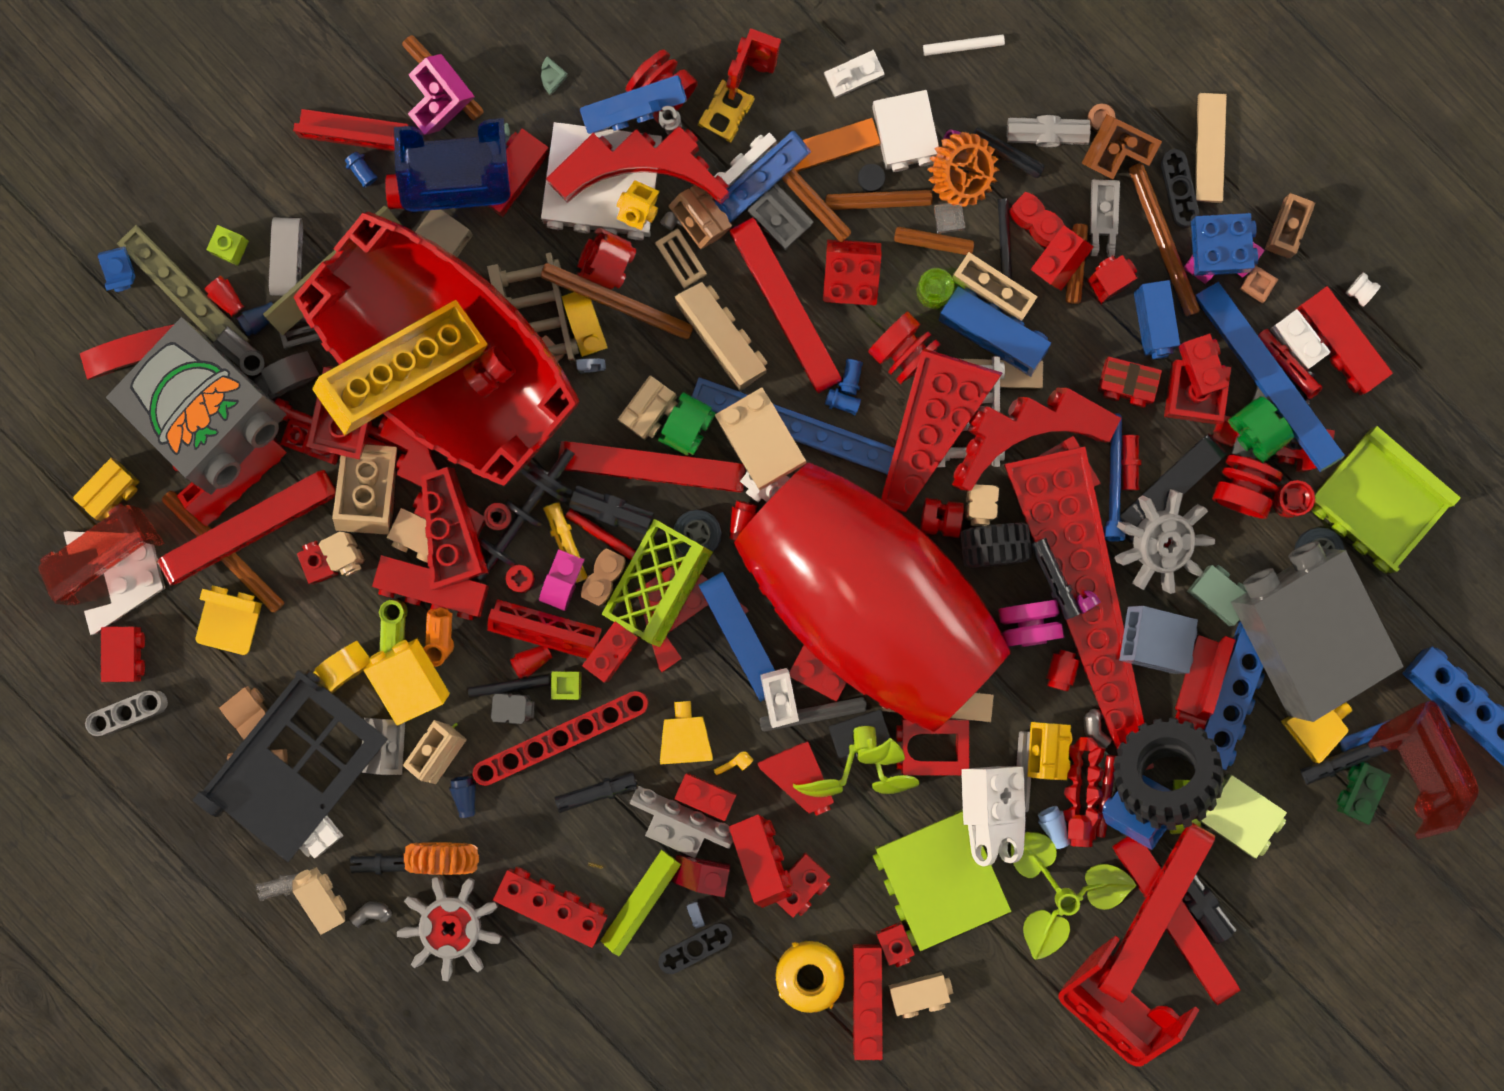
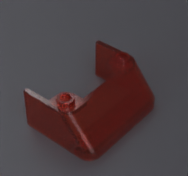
[38,504,164,606]
[1368,701,1479,840]

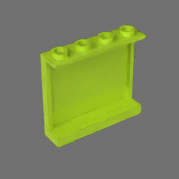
[1311,426,1460,573]
[873,809,1011,951]

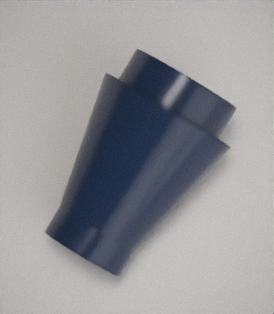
[236,302,273,337]
[449,776,476,818]

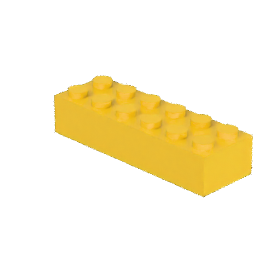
[312,300,488,435]

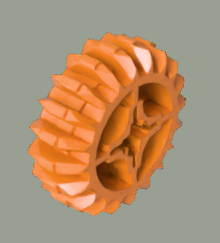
[928,132,999,207]
[404,842,479,875]

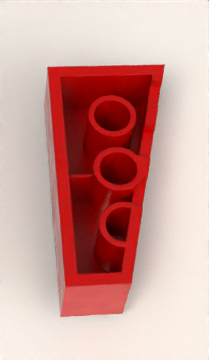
[421,467,489,590]

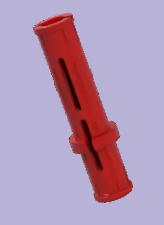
[1258,329,1322,399]

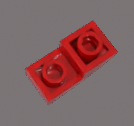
[280,419,339,465]

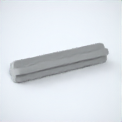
[1016,731,1031,813]

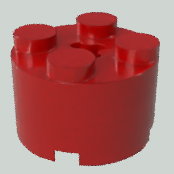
[577,228,636,290]

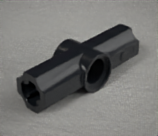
[569,486,654,535]
[1183,875,1236,944]

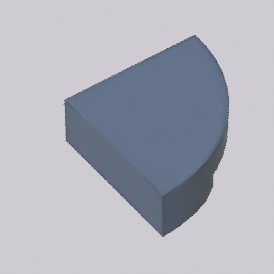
[576,359,606,373]
[687,899,705,929]

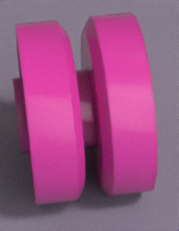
[998,600,1064,647]

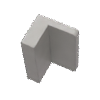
[362,718,405,775]

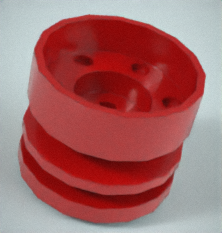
[625,49,698,123]
[868,312,941,385]
[1212,455,1283,519]

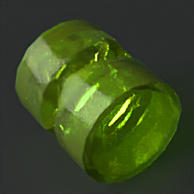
[916,268,954,309]

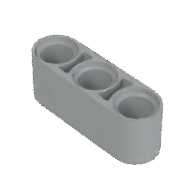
[269,217,303,296]
[85,690,168,736]

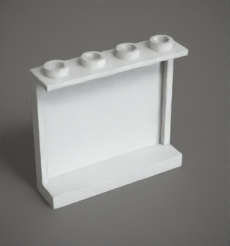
[541,122,663,240]

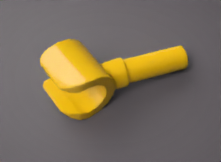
[714,752,753,775]

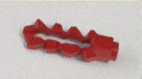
[1063,737,1105,847]

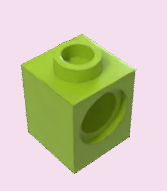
[206,225,249,266]
[551,671,582,700]

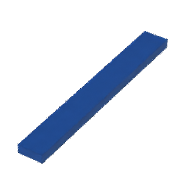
[1195,282,1345,472]
[692,377,895,475]

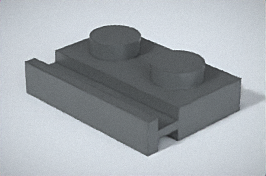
[748,183,814,251]

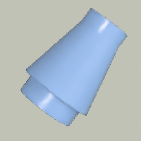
[1038,806,1071,849]

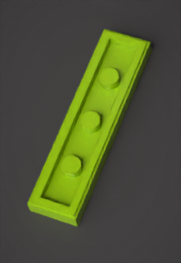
[600,850,681,956]

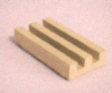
[655,229,707,289]

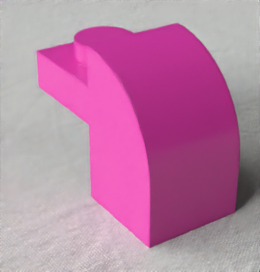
[539,549,585,611]

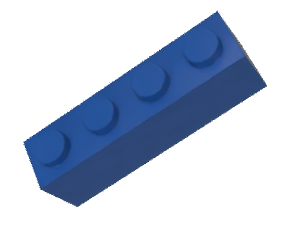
[939,286,1051,377]

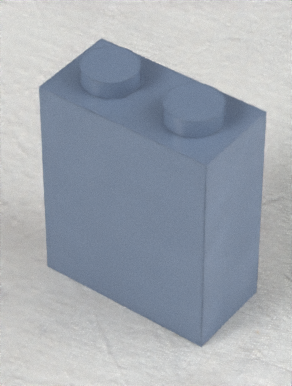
[1119,606,1198,674]

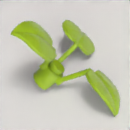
[793,726,919,797]
[1011,832,1136,960]

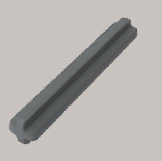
[759,697,867,732]

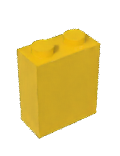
[364,639,450,725]

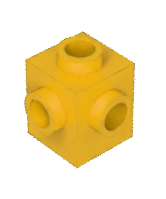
[616,180,659,230]

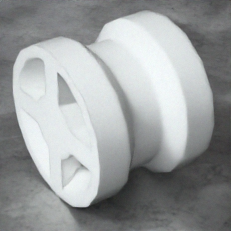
[1346,272,1380,307]

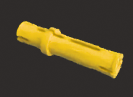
[543,502,588,583]

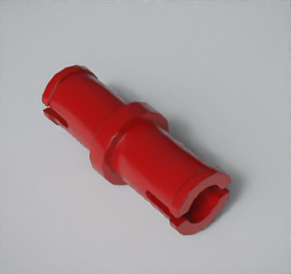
[1121,435,1142,491]

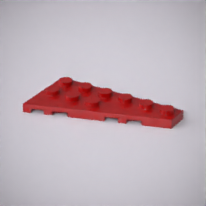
[881,348,1003,512]

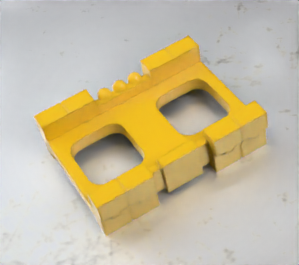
[698,80,755,143]

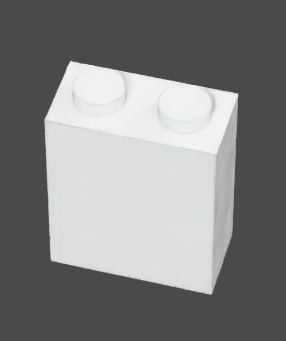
[872,90,939,172]

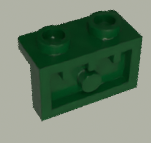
[1336,762,1391,825]

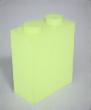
[1201,774,1287,858]

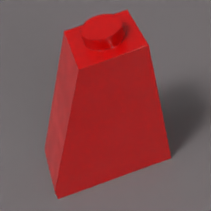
[757,741,834,815]

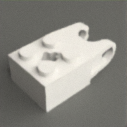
[961,766,1025,866]

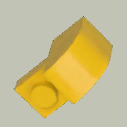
[561,292,607,357]
[314,641,370,693]

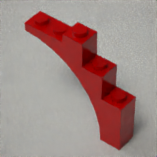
[546,126,729,204]
[952,388,1121,491]
[378,415,485,538]

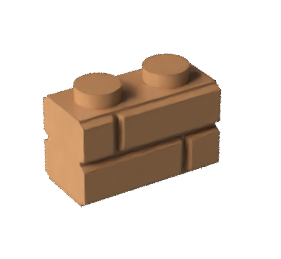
[669,185,732,249]
[1265,194,1315,258]

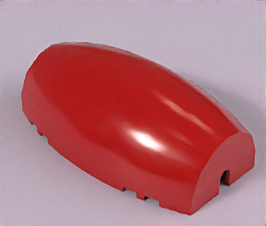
[293,212,580,486]
[734,462,1011,732]

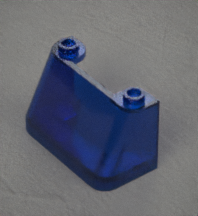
[394,118,511,211]

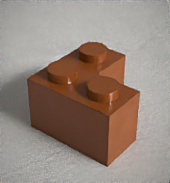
[1082,114,1162,179]

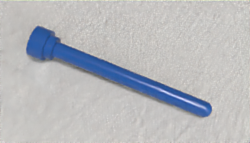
[1103,413,1125,542]

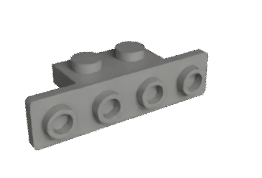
[630,786,733,858]

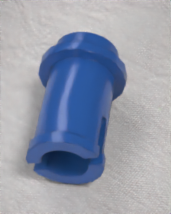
[345,151,378,188]
[839,359,863,395]
[825,388,861,416]

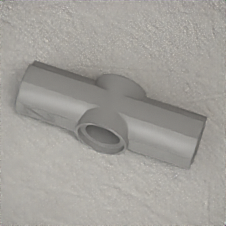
[1007,115,1090,147]

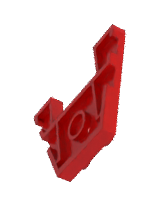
[636,563,749,672]

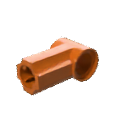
[423,607,454,667]

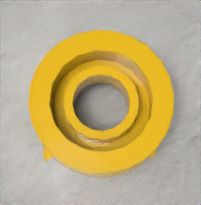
[776,941,845,1013]

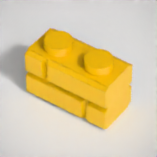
[73,458,139,521]
[1027,722,1072,780]

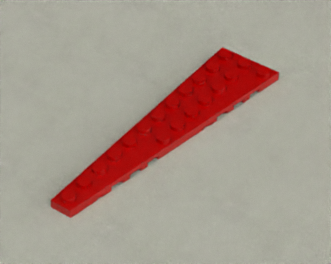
[1003,446,1154,770]

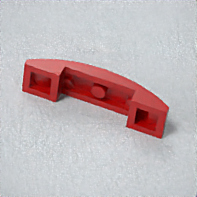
[80,325,173,380]

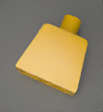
[660,701,713,764]
[1281,702,1352,763]

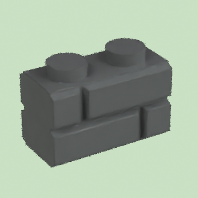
[491,693,536,724]

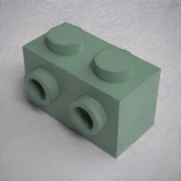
[1187,565,1247,626]

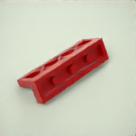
[293,109,410,153]
[487,599,602,659]

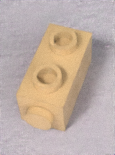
[292,867,347,935]
[888,972,953,1018]

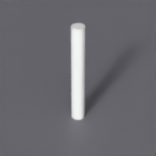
[923,34,1005,56]

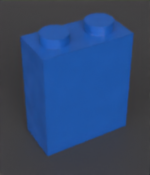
[1134,280,1180,360]

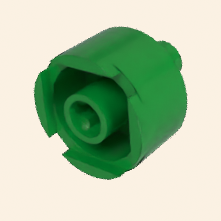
[658,392,716,456]
[1228,396,1294,463]

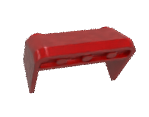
[1058,936,1199,1067]

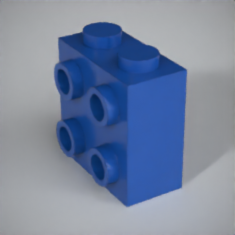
[1191,213,1258,276]
[1102,775,1171,850]

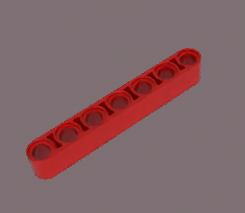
[729,217,842,393]
[558,441,746,492]
[157,470,336,586]
[473,691,649,786]
[1097,823,1215,1003]
[1112,836,1241,1006]

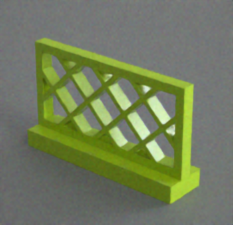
[602,519,713,647]

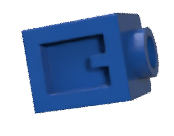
[98,246,136,292]

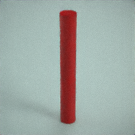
[565,508,636,560]
[1096,755,1116,837]

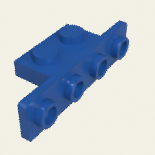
[580,75,687,134]

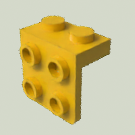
[196,585,262,655]

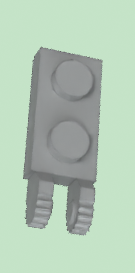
[1089,180,1120,257]

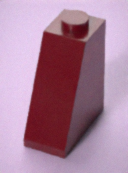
[672,854,730,897]

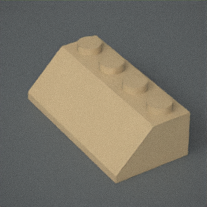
[675,282,768,392]

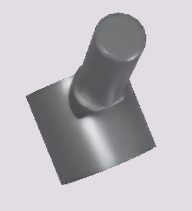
[660,212,683,230]

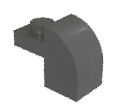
[253,351,319,401]

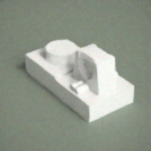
[824,50,885,98]
[760,668,799,728]

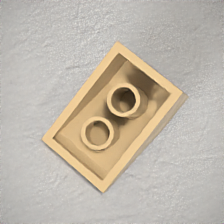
[715,388,807,491]
[332,445,397,535]

